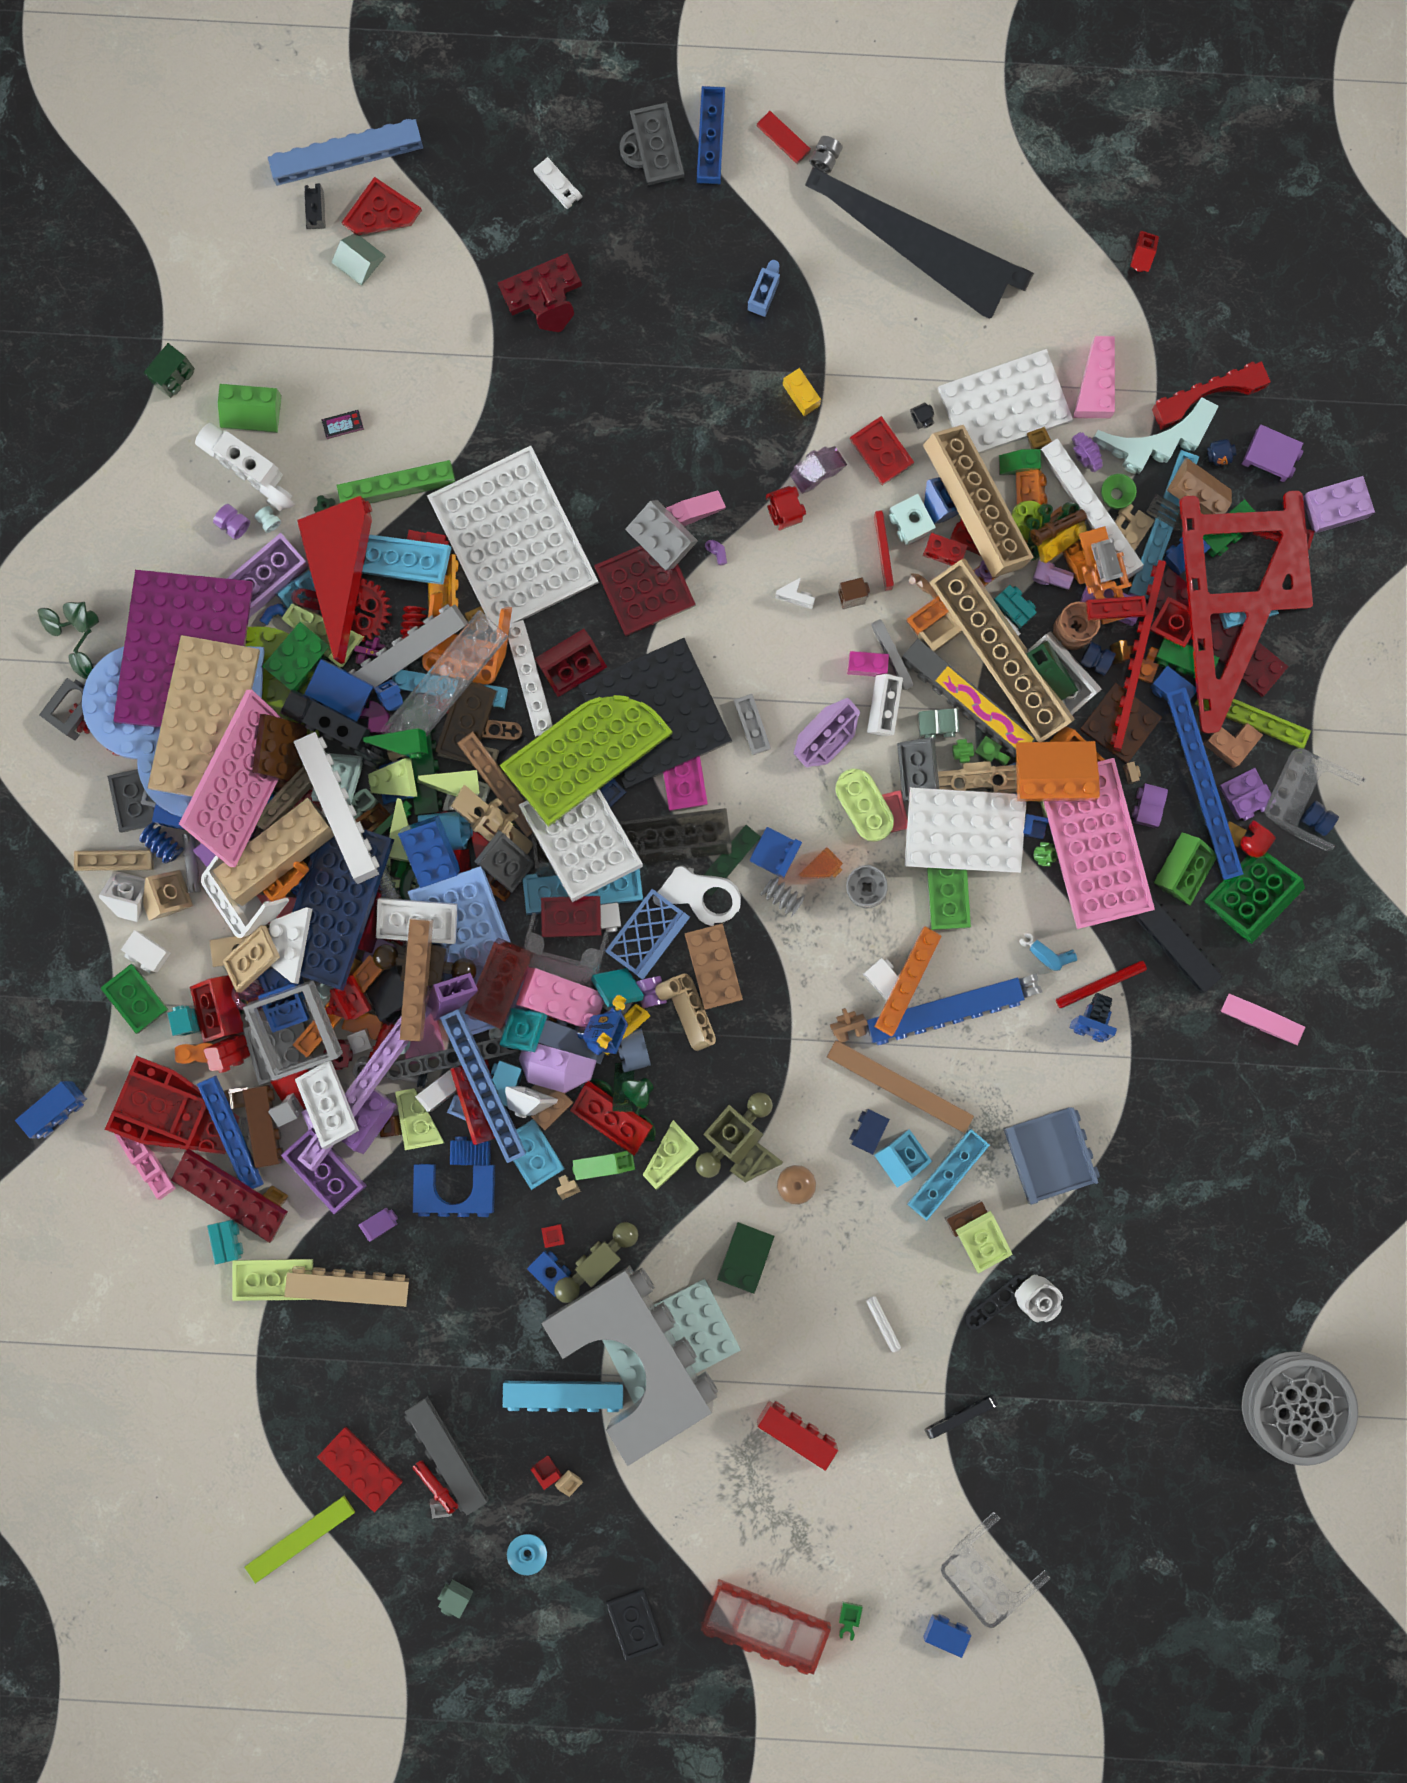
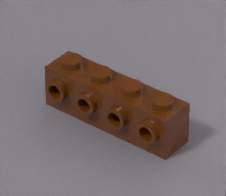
[243,1085,284,1168]

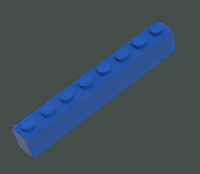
[867,977,1025,1046]

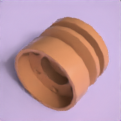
[1053,602,1100,650]

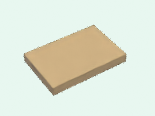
[223,925,280,993]

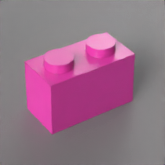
[847,651,889,677]

